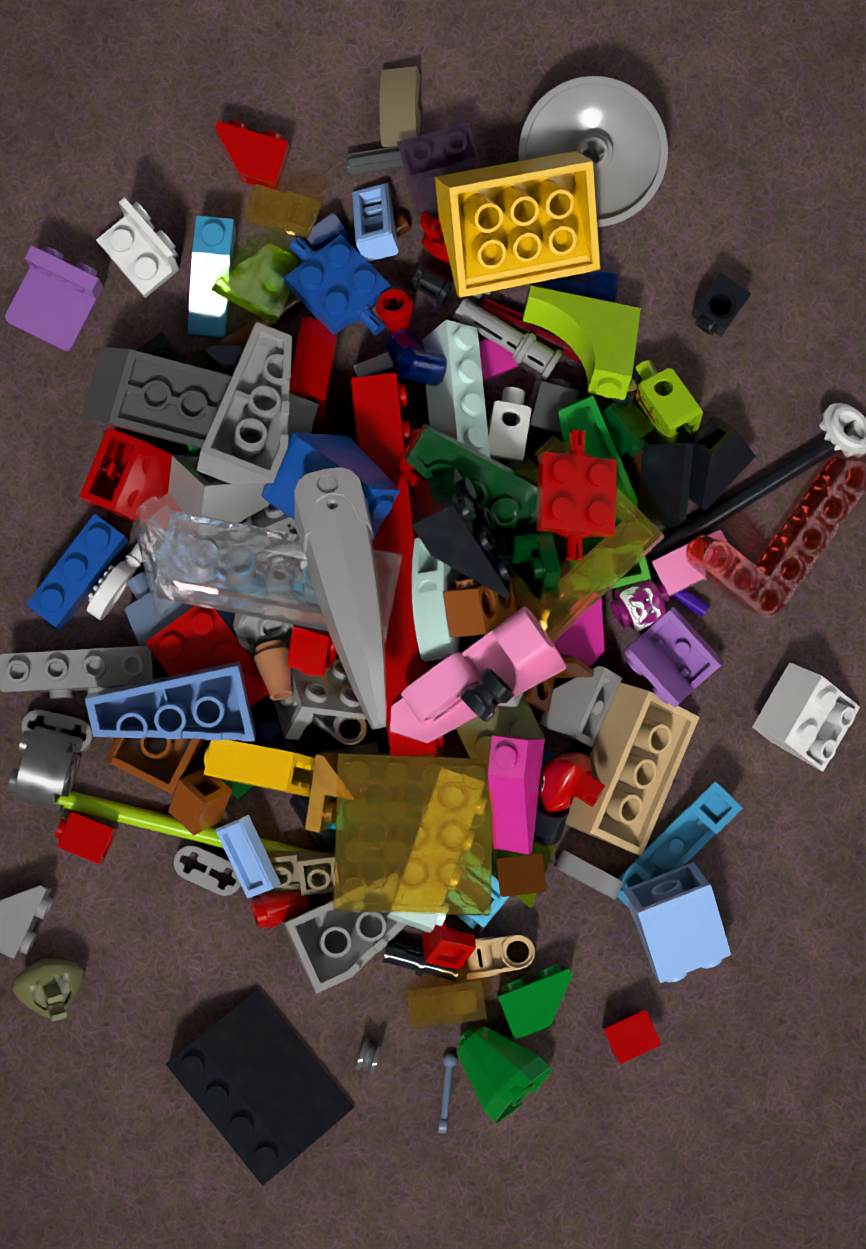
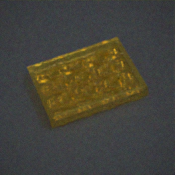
[333,754,492,916]

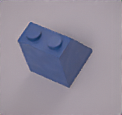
[261,432,400,543]

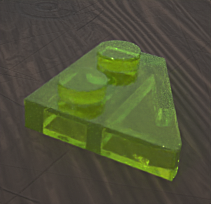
[211,243,302,324]

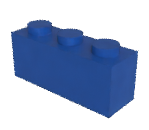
[26,514,129,631]

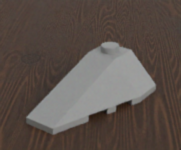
[197,322,292,485]
[283,868,407,994]

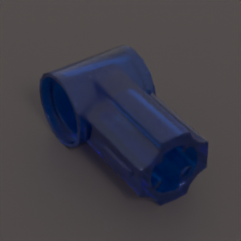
[545,271,619,303]
[385,329,447,387]

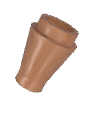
[253,640,293,700]

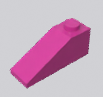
[488,735,545,855]

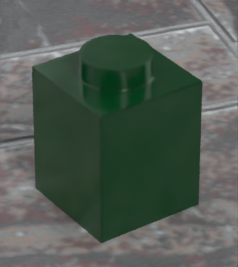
[601,401,655,459]

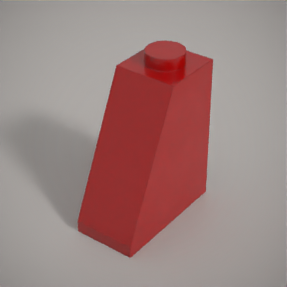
[289,317,338,434]

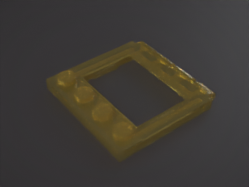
[511,435,664,643]

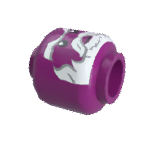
[610,579,669,631]

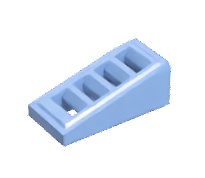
[352,183,398,262]

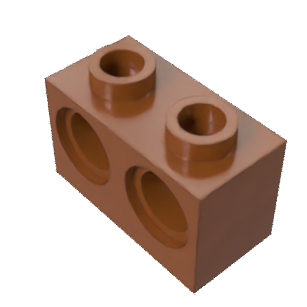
[442,576,517,637]

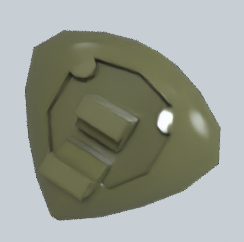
[12,958,84,1022]

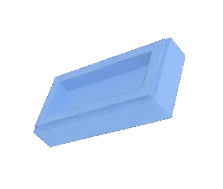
[215,815,281,899]

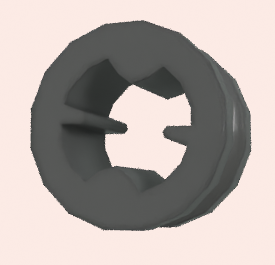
[355,1037,383,1075]

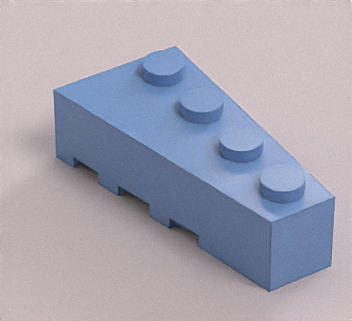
[85,661,256,741]

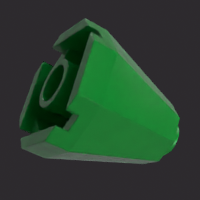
[456,1026,553,1124]

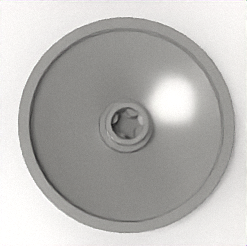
[519,76,668,227]

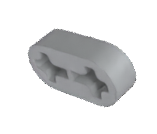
[22,710,94,753]
[174,846,241,896]
[554,850,624,900]

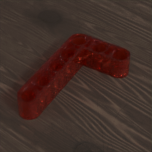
[686,457,866,617]

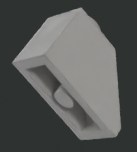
[539,666,622,748]

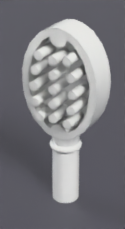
[86,529,159,620]

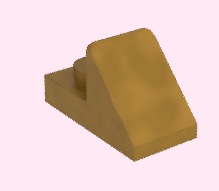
[305,750,365,833]

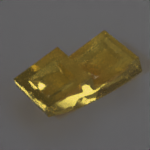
[243,184,323,238]

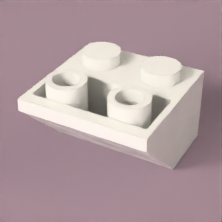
[752,662,860,772]

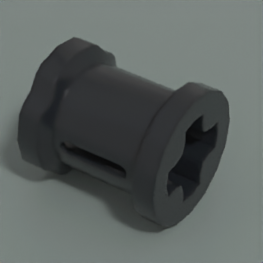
[409,260,455,307]

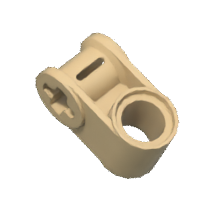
[466,934,535,980]

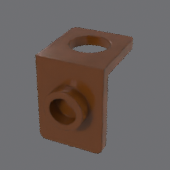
[526,654,594,713]

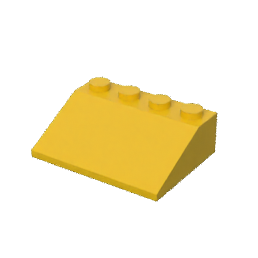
[435,151,600,298]

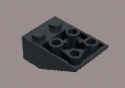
[411,467,514,598]

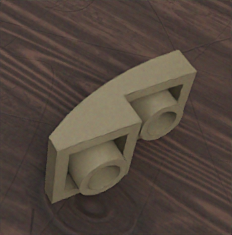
[379,66,421,147]
[264,851,340,896]

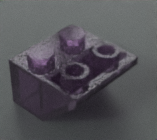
[397,121,483,223]

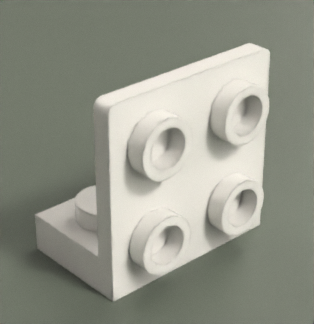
[96,197,179,298]

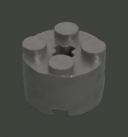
[8,726,82,812]

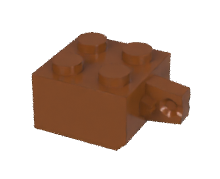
[105,737,205,795]

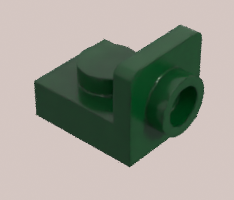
[511,532,561,594]

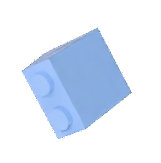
[623,862,731,983]

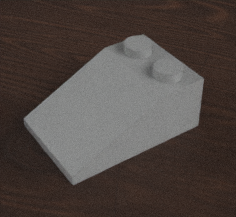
[168,453,271,531]

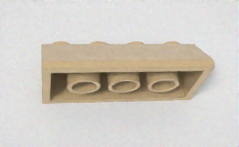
[566,683,699,857]

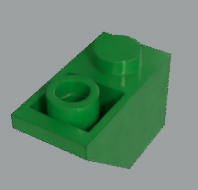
[497,964,572,1040]

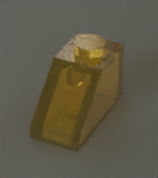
[405,979,487,1029]

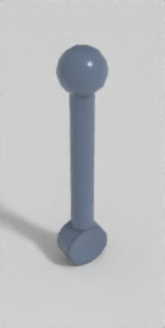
[438,1052,458,1134]

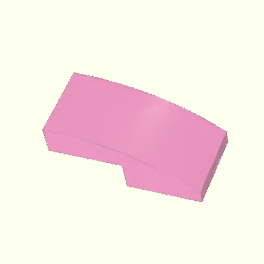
[652,530,738,596]

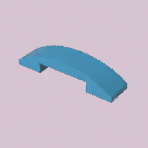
[617,780,743,908]

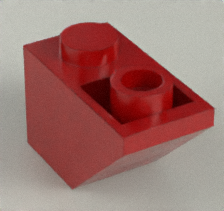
[215,120,290,193]

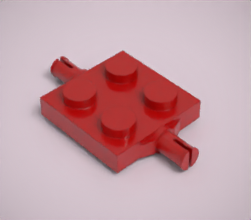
[537,430,617,561]

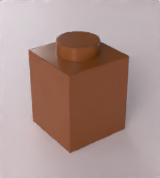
[168,767,232,836]

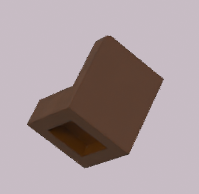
[495,853,547,897]

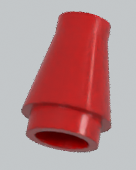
[376,289,413,339]
[250,889,309,930]

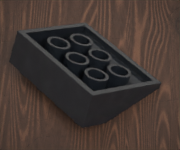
[165,989,354,1186]

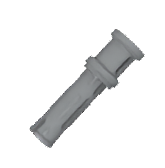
[453,297,563,381]

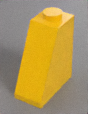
[204,739,315,797]

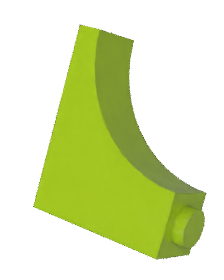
[523,286,641,400]

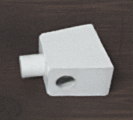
[488,387,531,473]

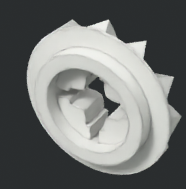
[819,403,866,458]

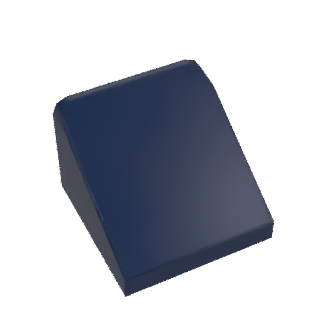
[304,212,355,251]
[251,697,288,749]

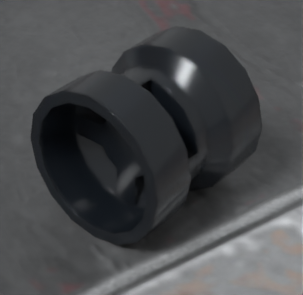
[459,667,515,722]

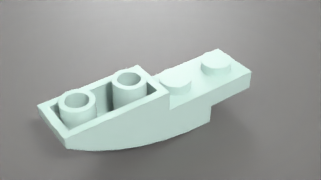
[412,538,460,662]

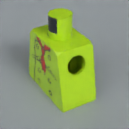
[632,360,703,444]

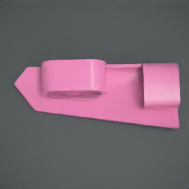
[390,606,566,743]

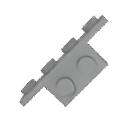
[0,646,153,699]

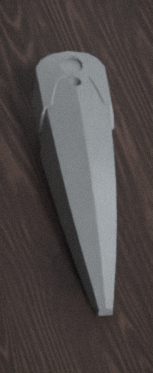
[294,467,386,730]

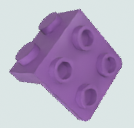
[5,245,104,351]
[624,606,724,707]

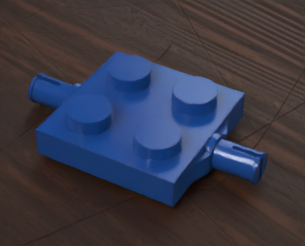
[284,234,391,335]

